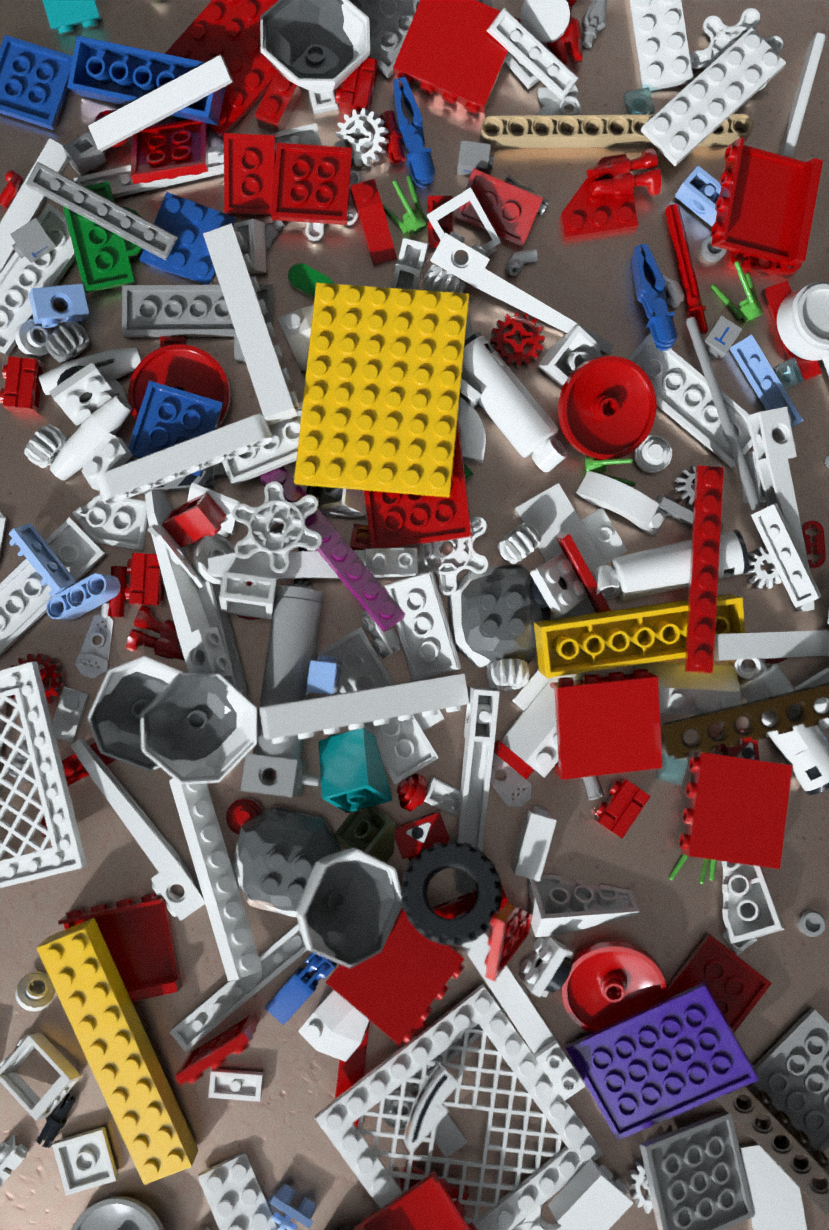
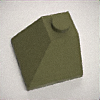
[334,806,395,864]

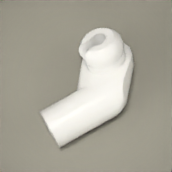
[505,249,537,276]
[662,274,685,308]

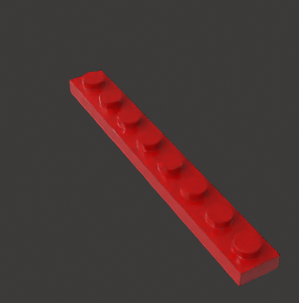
[684,465,724,674]

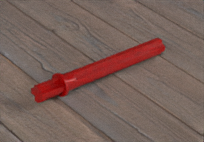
[665,204,709,334]

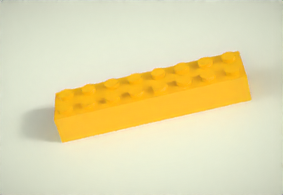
[534,593,745,678]

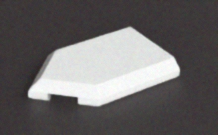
[72,493,148,551]

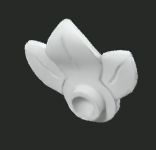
[538,84,582,115]

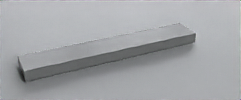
[26,161,178,261]

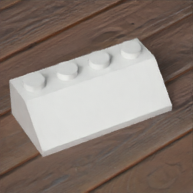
[633,662,741,715]
[499,673,583,778]

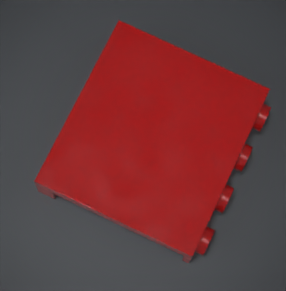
[393,0,521,114]
[711,137,823,266]
[550,669,662,780]
[679,751,793,869]
[58,893,182,1002]
[325,907,465,1045]
[354,1171,477,1230]

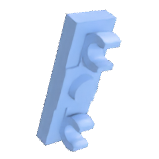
[9,523,77,596]

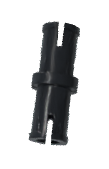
[36,1093,76,1148]

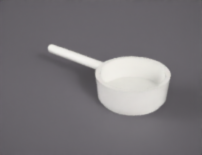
[777,282,829,375]

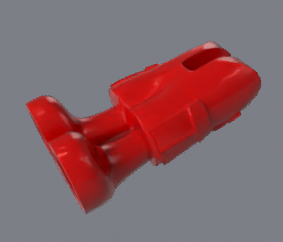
[547,0,583,65]
[586,148,662,196]
[126,605,185,661]

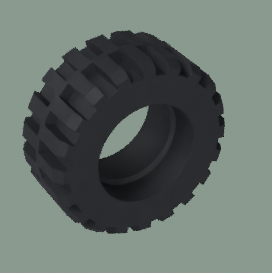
[401,840,502,946]

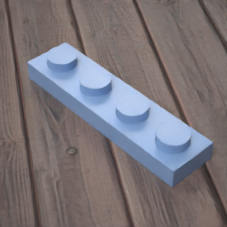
[730,335,803,428]

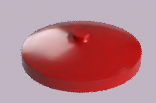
[128,344,231,430]
[558,356,657,460]
[562,941,667,1033]

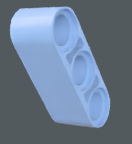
[46,573,121,620]

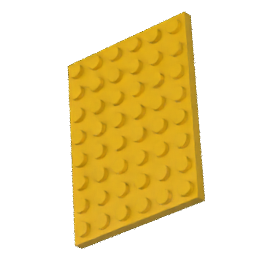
[294,283,469,497]

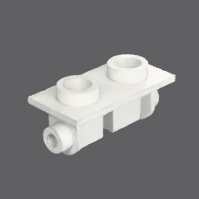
[360,610,401,659]
[0,1135,28,1187]

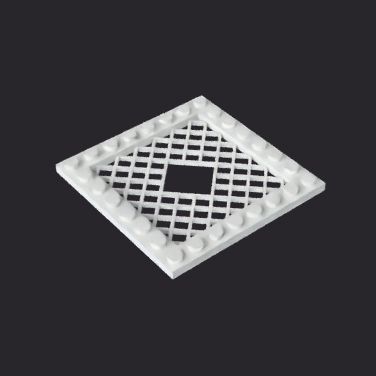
[0,662,87,888]
[315,984,604,1230]

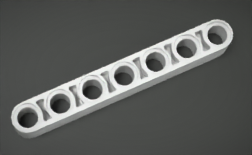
[95,414,273,504]

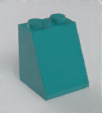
[42,0,103,34]
[318,728,392,813]

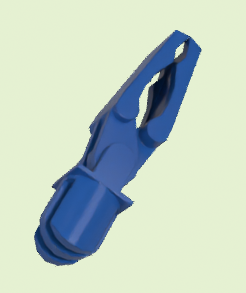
[393,77,435,188]
[631,244,678,351]
[264,952,338,1025]

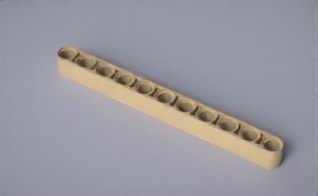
[480,114,754,148]

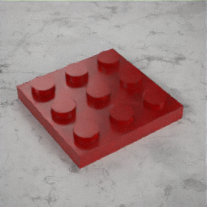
[130,120,208,184]
[271,143,352,225]
[666,933,772,1033]
[175,1012,260,1086]

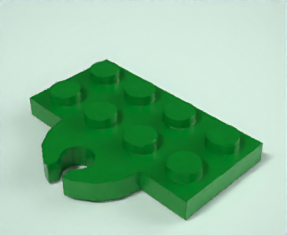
[63,181,143,293]

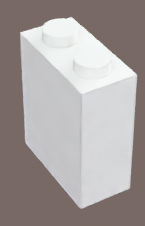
[548,1160,634,1230]

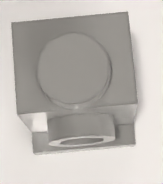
[63,132,107,177]

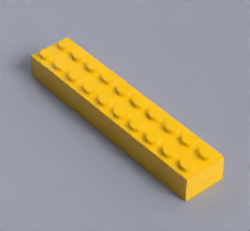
[37,918,199,1185]

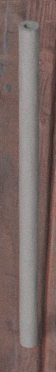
[685,317,762,510]

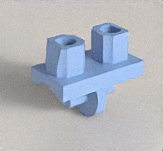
[268,1184,317,1230]

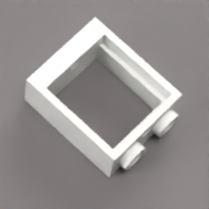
[426,187,501,265]
[219,571,276,620]
[510,806,557,882]
[0,1032,82,1121]

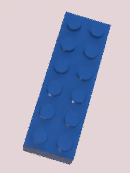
[67,36,226,125]

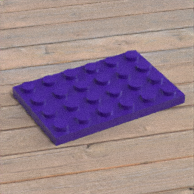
[566,982,758,1141]

